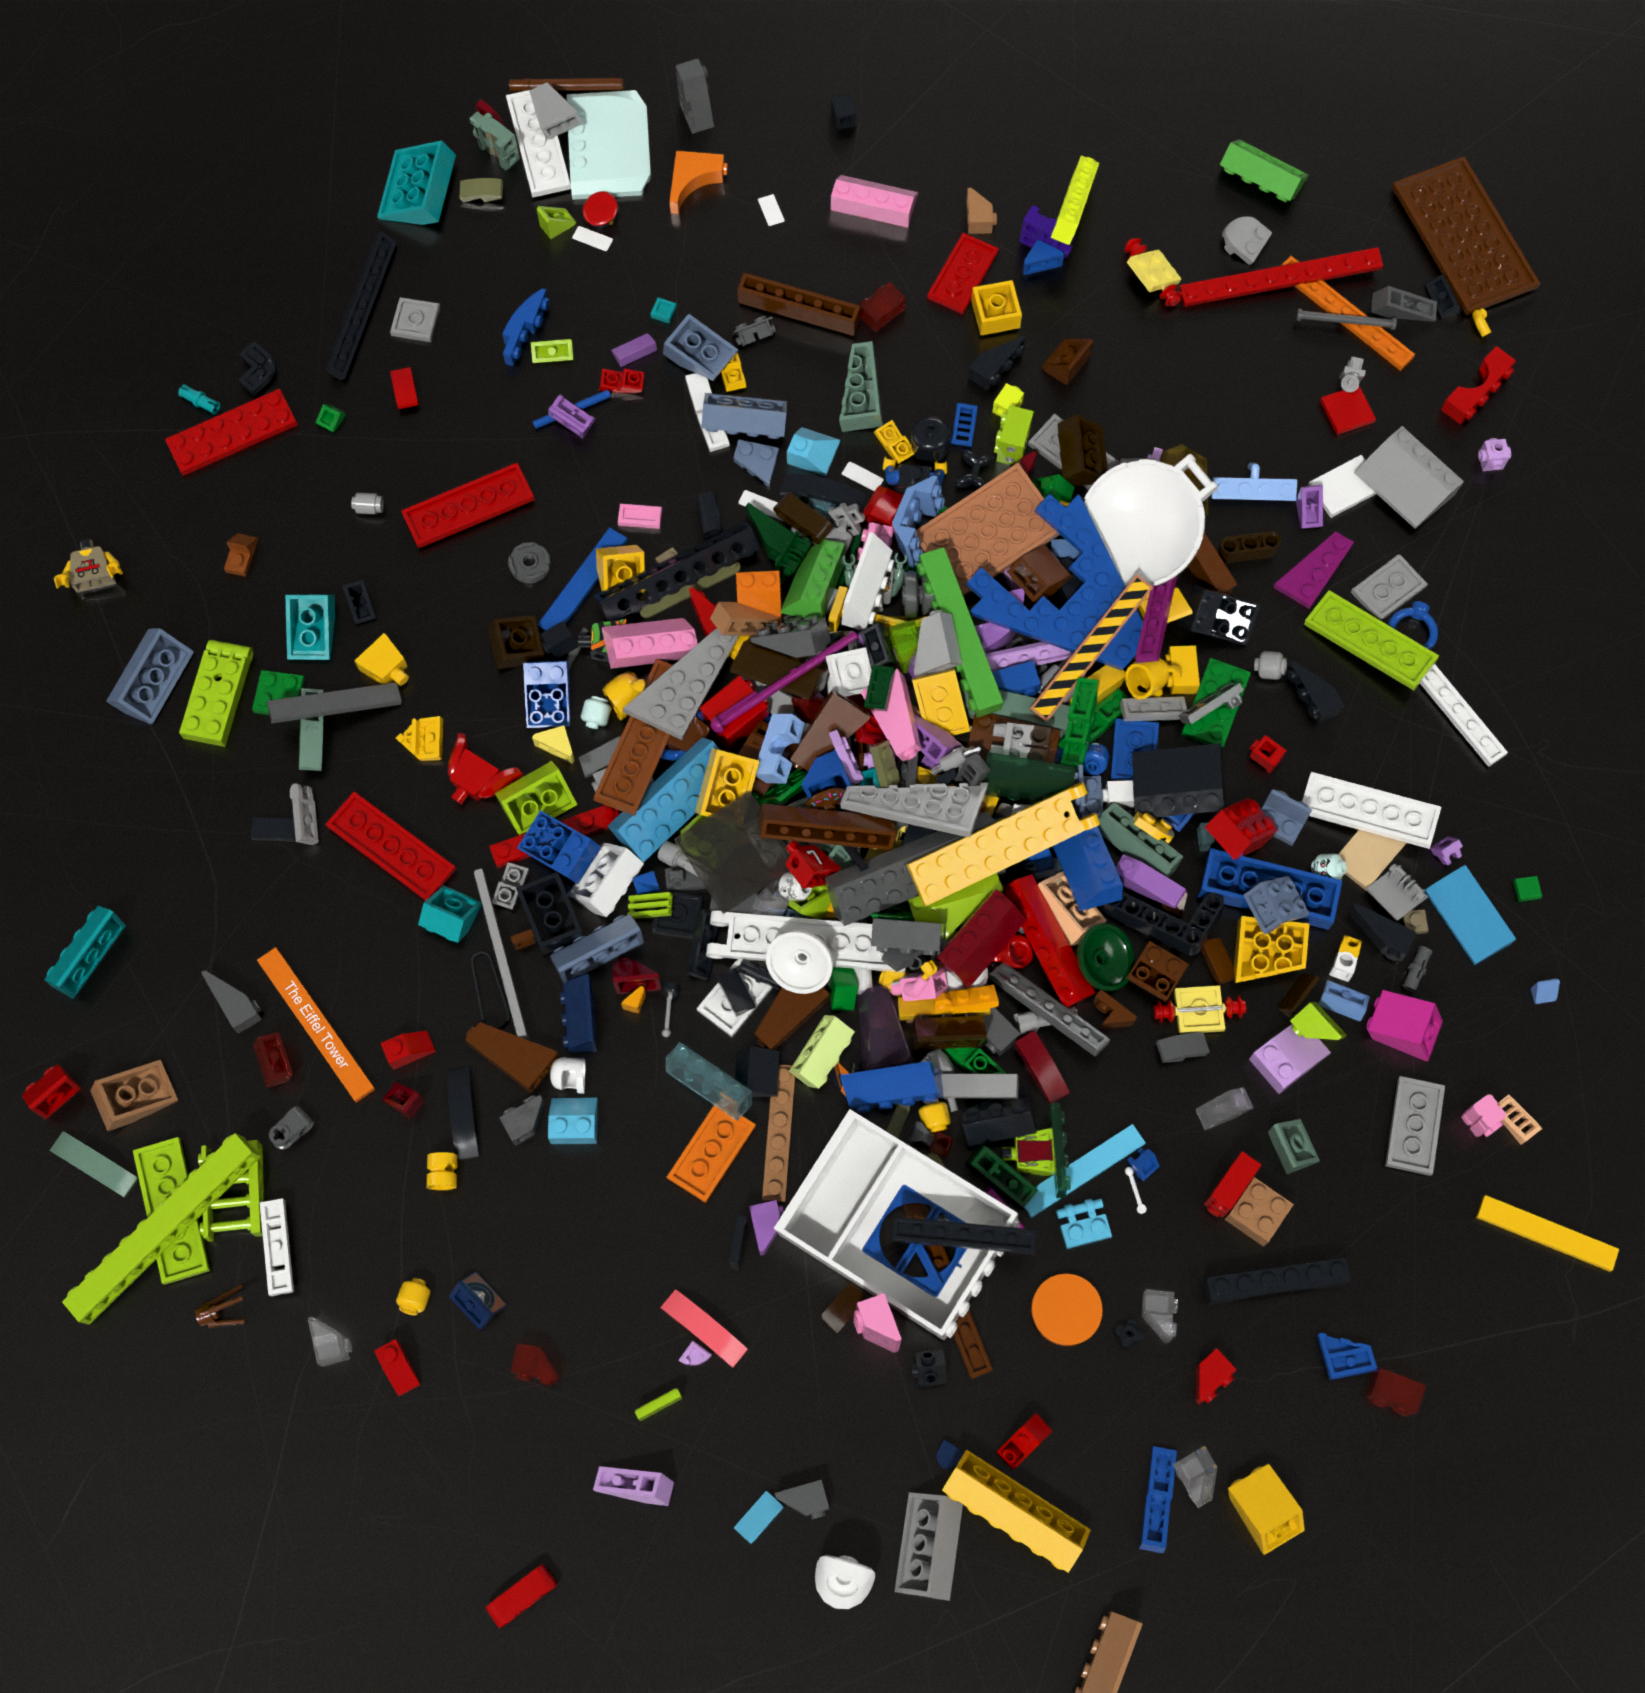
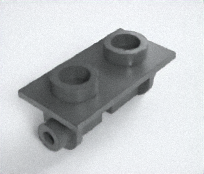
[732,316,776,347]

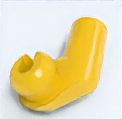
[1472,308,1491,337]

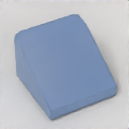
[1531,979,1560,1004]

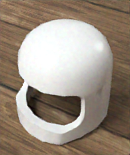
[550,1057,586,1094]

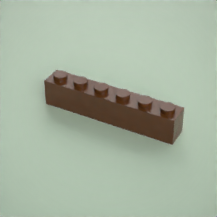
[737,273,860,336]
[758,804,897,850]

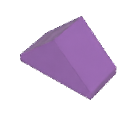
[1296,485,1323,528]

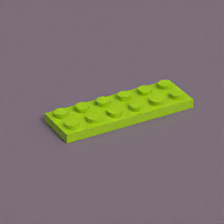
[1304,590,1439,690]
[133,1137,210,1285]

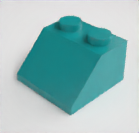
[418,885,482,943]

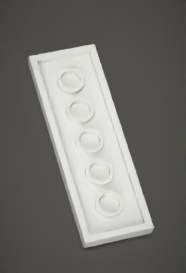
[506,90,571,198]
[1302,772,1441,849]

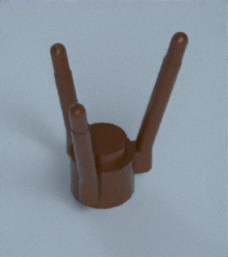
[195,1285,246,1329]

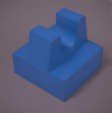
[1128,1148,1160,1181]

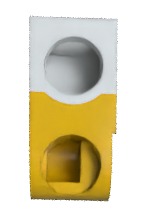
[1329,935,1362,982]

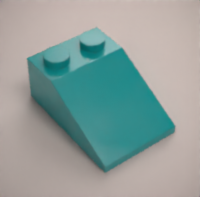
[285,594,335,660]

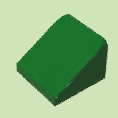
[316,404,346,432]

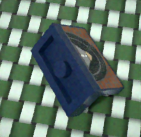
[448,1272,507,1330]

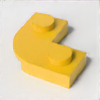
[1133,811,1174,844]

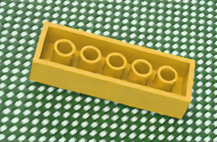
[942,1449,1091,1573]

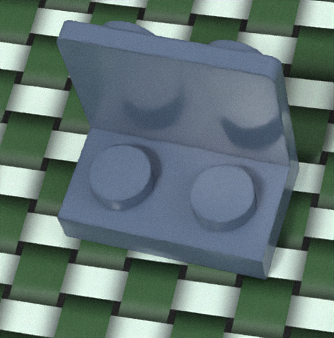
[1070,765,1103,819]
[1261,789,1312,846]
[1243,876,1309,934]

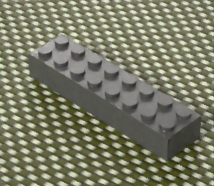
[824,812,997,926]

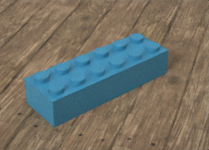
[608,738,720,862]

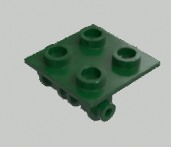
[775,531,811,587]

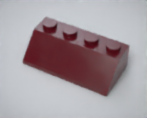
[934,889,1027,989]

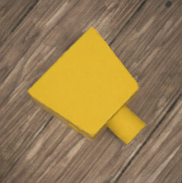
[355,633,409,686]

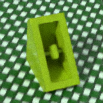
[537,206,576,239]
[787,885,831,920]

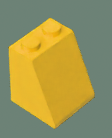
[1228,1464,1305,1555]

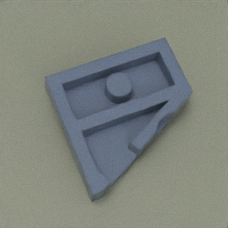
[734,440,779,487]

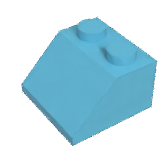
[548,1098,598,1144]

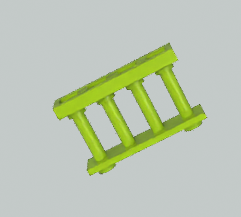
[198,1140,264,1242]

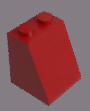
[699,675,769,753]

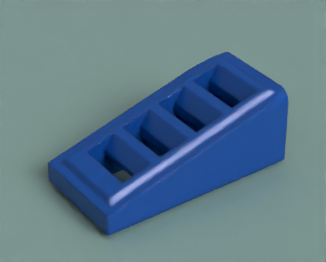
[951,403,978,447]

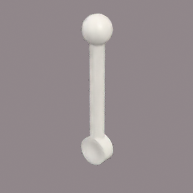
[1125,1167,1146,1214]

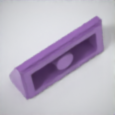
[611,333,657,367]

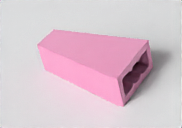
[861,669,922,761]

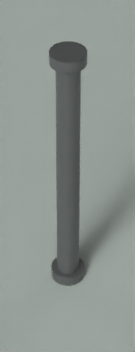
[1296,308,1397,330]

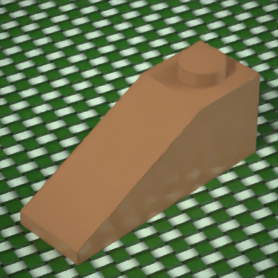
[710,602,781,636]

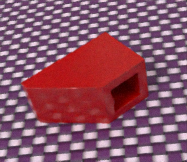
[1196,1348,1237,1404]
[997,1413,1052,1470]

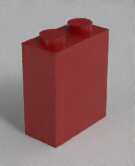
[1204,1151,1261,1218]

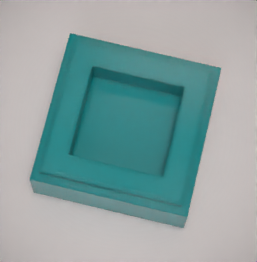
[650,298,677,324]

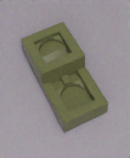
[459,178,503,202]

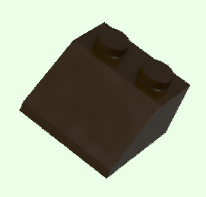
[488,615,544,669]

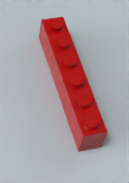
[1003,874,1095,1007]

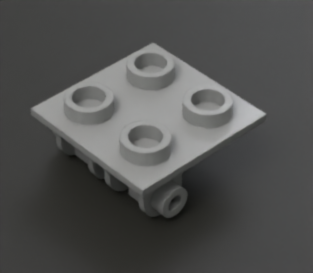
[1366,864,1428,921]

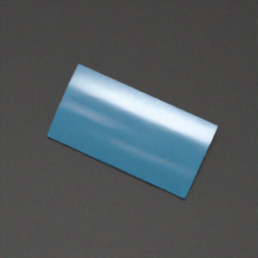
[1425,865,1516,965]

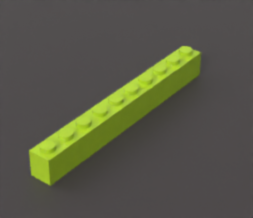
[62,1133,261,1325]

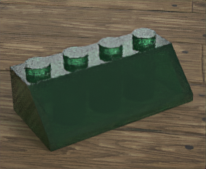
[982,752,1076,804]

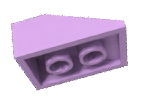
[1249,1024,1331,1094]

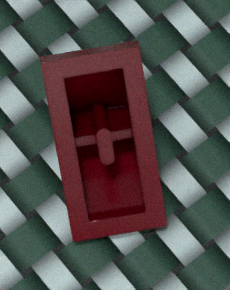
[382,1082,424,1120]

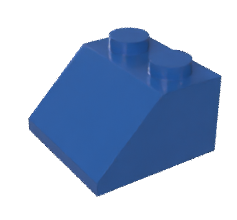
[802,750,852,799]

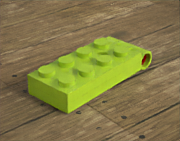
[179,640,253,747]

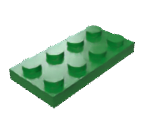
[1181,658,1251,750]

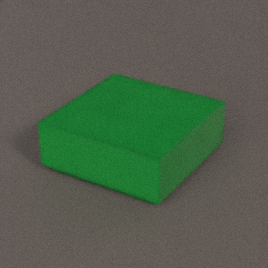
[1513,876,1542,902]

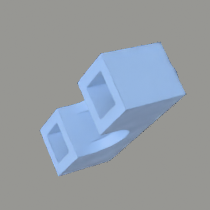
[756,714,805,784]

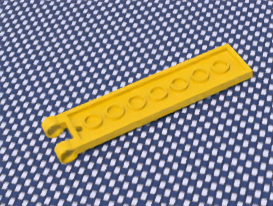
[906,782,1101,906]

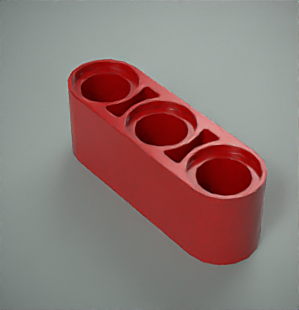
[485,1564,557,1629]

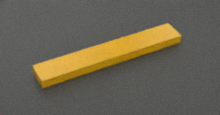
[1476,1195,1619,1272]

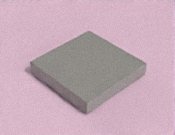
[390,297,440,342]

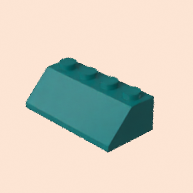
[45,906,126,999]

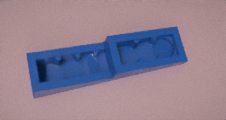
[1139,1446,1177,1553]

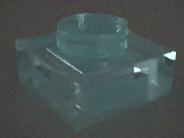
[1197,823,1214,851]

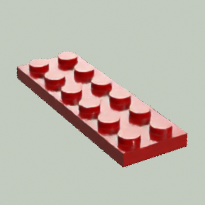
[165,389,298,476]
[401,463,535,549]
[325,792,456,901]

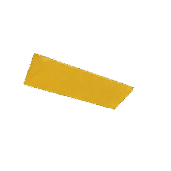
[898,997,991,1020]

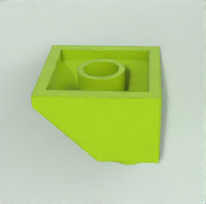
[1290,1002,1347,1040]

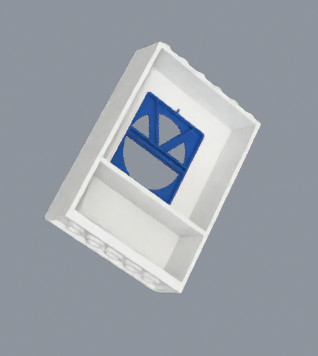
[774,1109,1020,1341]

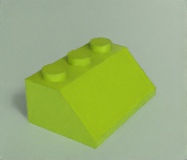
[495,761,577,835]

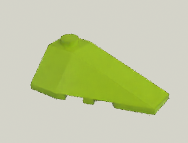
[908,873,1004,941]

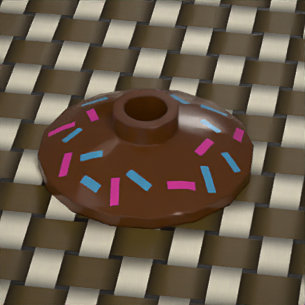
[805,788,845,811]

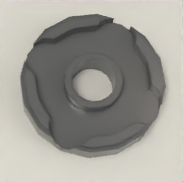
[508,542,551,583]

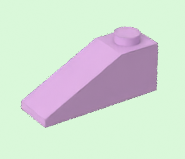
[593,1466,674,1506]

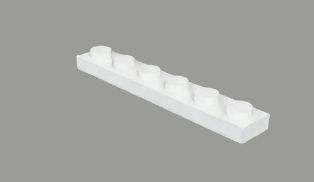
[1420,664,1508,767]

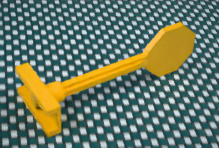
[828,586,926,640]

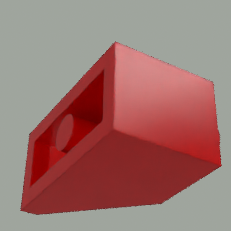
[381,1031,436,1070]
[374,1339,421,1396]

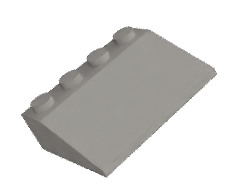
[1354,426,1464,529]

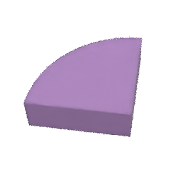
[679,1341,712,1366]

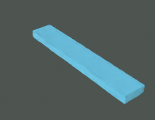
[1024,1124,1146,1218]

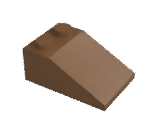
[90,1060,178,1131]

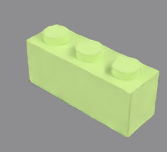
[789,1015,855,1089]

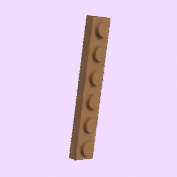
[762,1065,795,1203]

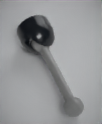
[661,982,680,1037]

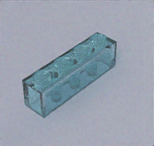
[665,1043,752,1121]

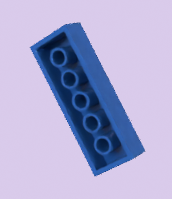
[1198,848,1342,930]

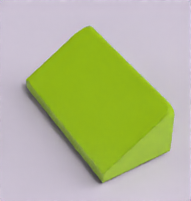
[530,339,574,363]

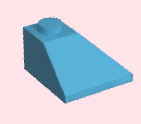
[787,427,840,476]

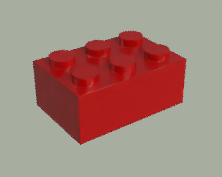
[1205,798,1279,860]

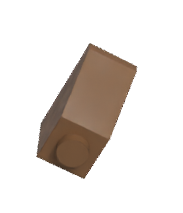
[966,188,997,234]

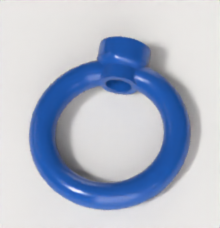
[1388,601,1438,650]

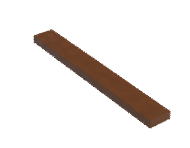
[902,1203,993,1379]

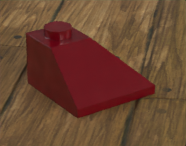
[613,958,661,994]

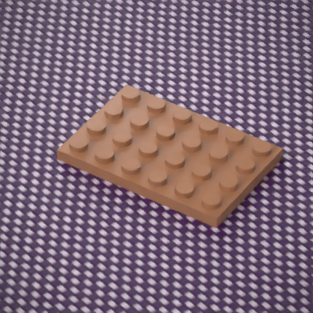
[916,463,1060,598]

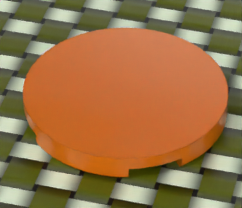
[1031,1274,1103,1346]

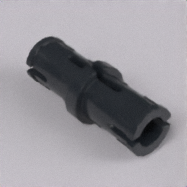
[738,959,781,990]

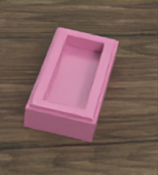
[618,504,662,529]

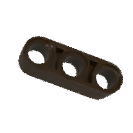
[773,493,834,545]
[1217,532,1281,563]

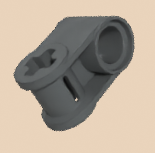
[269,1106,314,1150]

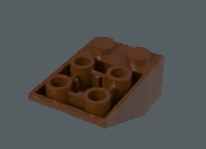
[738,720,797,797]

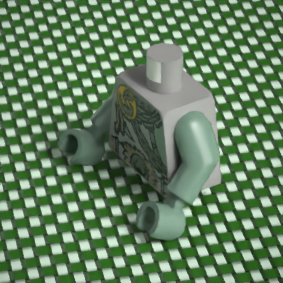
[841,553,907,613]

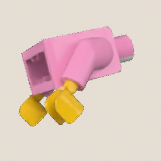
[891,960,948,1001]

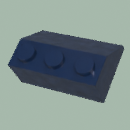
[560,974,597,1054]

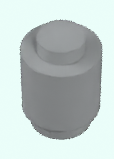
[351,492,384,515]

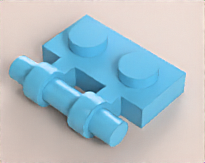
[1056,1198,1112,1249]

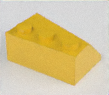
[1234,916,1309,983]

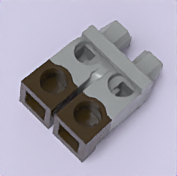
[990,722,1051,770]

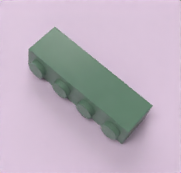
[1097,802,1183,878]

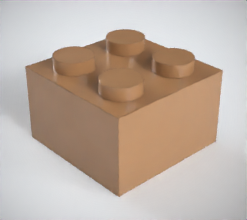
[1225,1177,1294,1247]

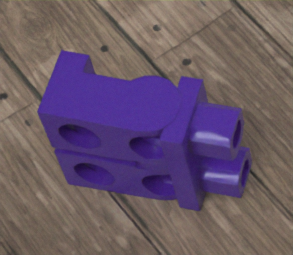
[1019,205,1075,258]

